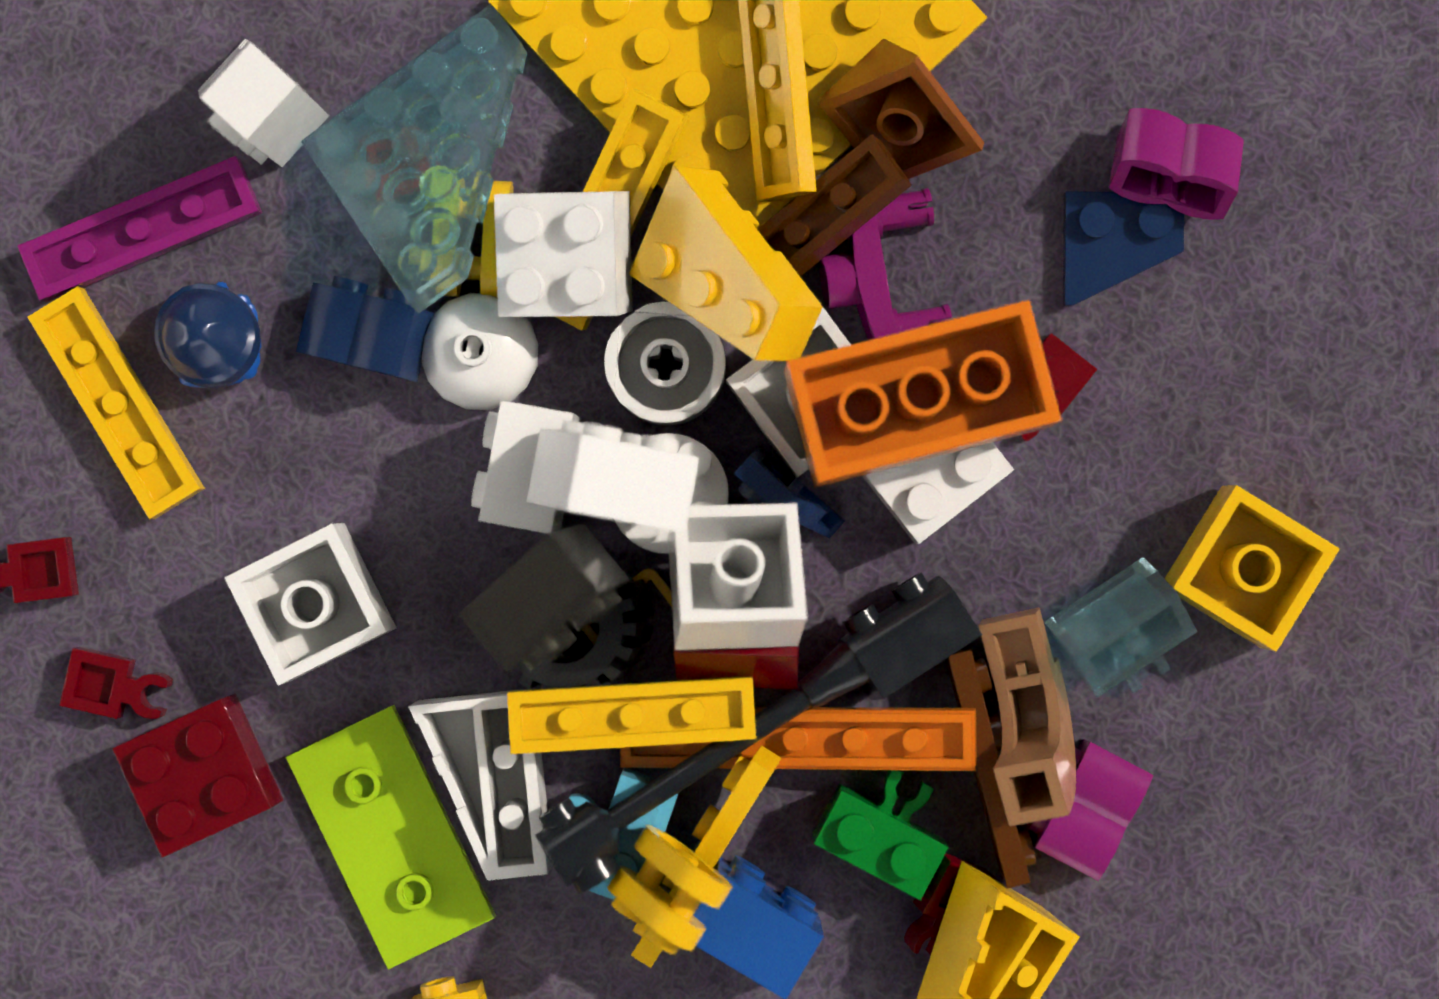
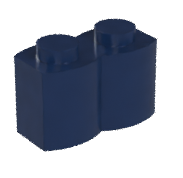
[296,276,434,382]

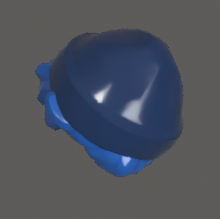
[154,282,261,388]

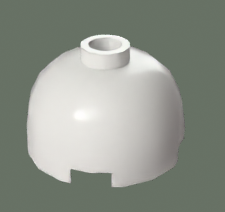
[422,293,538,410]

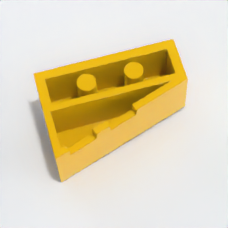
[629,165,823,361]
[917,861,1080,999]

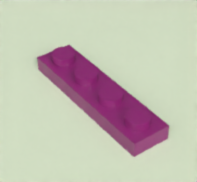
[17,156,262,302]

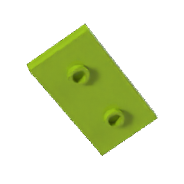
[286,705,496,970]

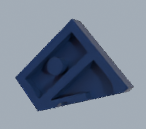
[1063,191,1184,307]
[734,446,845,539]

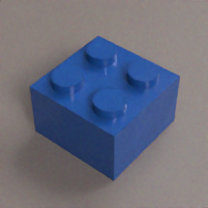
[693,855,824,999]

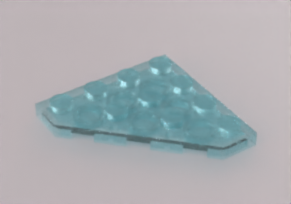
[301,4,528,314]

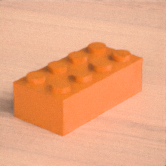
[784,300,1062,488]

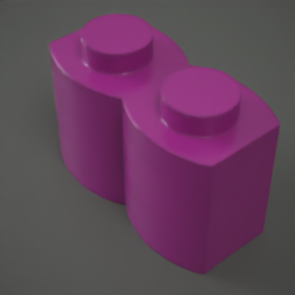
[1109,108,1244,220]
[1026,739,1153,881]

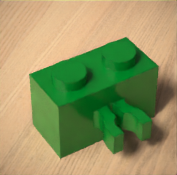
[812,770,949,901]

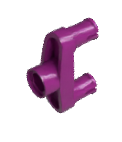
[819,188,952,341]

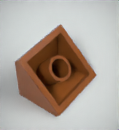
[819,38,984,179]

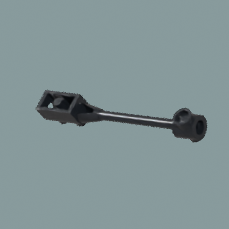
[535,572,982,894]

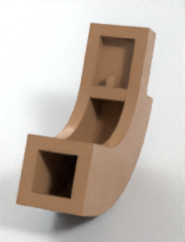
[978,607,1076,826]

